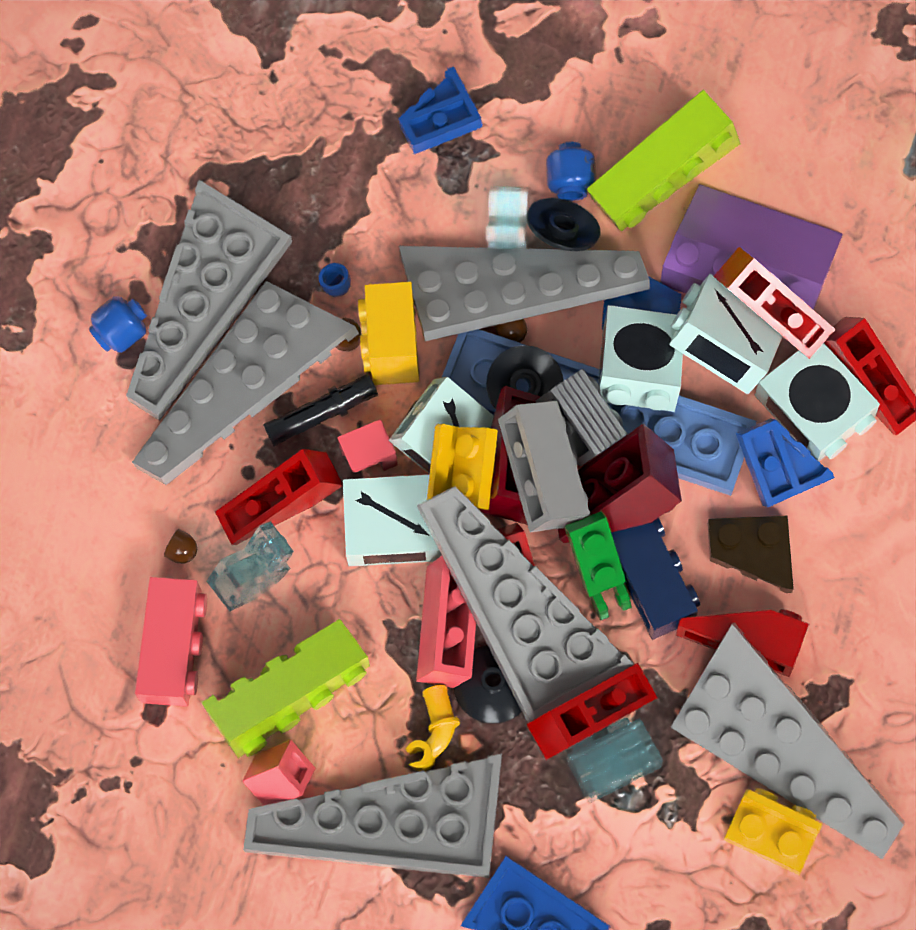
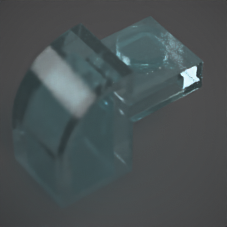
[486,186,529,249]
[207,521,294,612]

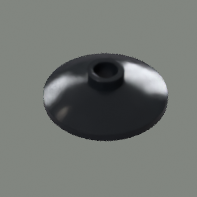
[526,198,601,251]
[486,345,564,410]
[454,645,522,724]

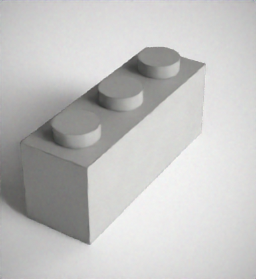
[498,401,590,532]

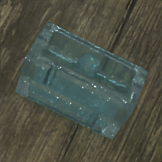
[567,717,663,804]

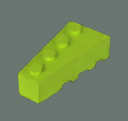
[587,89,741,231]
[201,619,370,759]

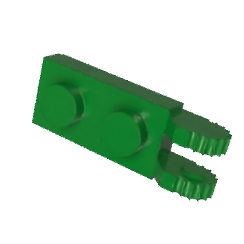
[565,511,632,621]

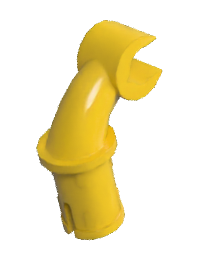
[405,685,460,772]

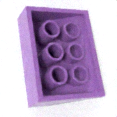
[660,184,843,310]

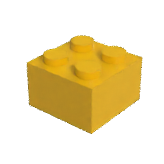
[358,282,419,385]

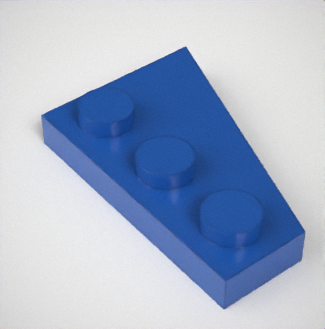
[460,856,611,930]

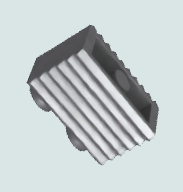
[536,369,627,466]

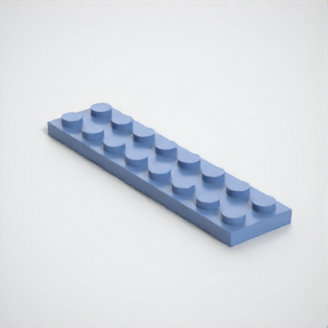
[441,329,757,496]

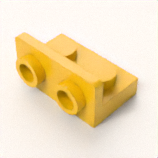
[427,424,498,510]
[724,788,823,875]

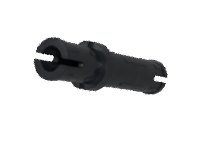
[263,373,378,447]

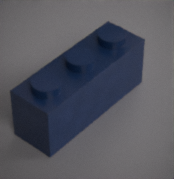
[611,518,700,640]

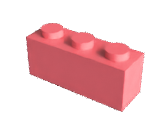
[416,556,476,688]
[135,577,207,707]

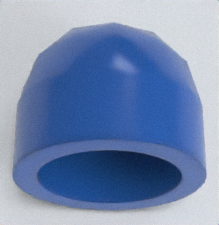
[318,263,351,297]

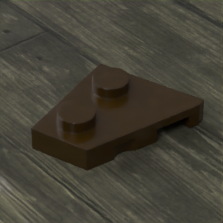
[707,515,794,593]

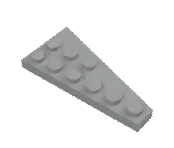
[126,180,292,421]
[399,246,650,341]
[132,281,359,485]
[417,487,634,722]
[671,622,905,860]
[243,754,502,878]

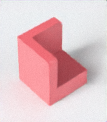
[337,419,398,472]
[242,740,316,805]

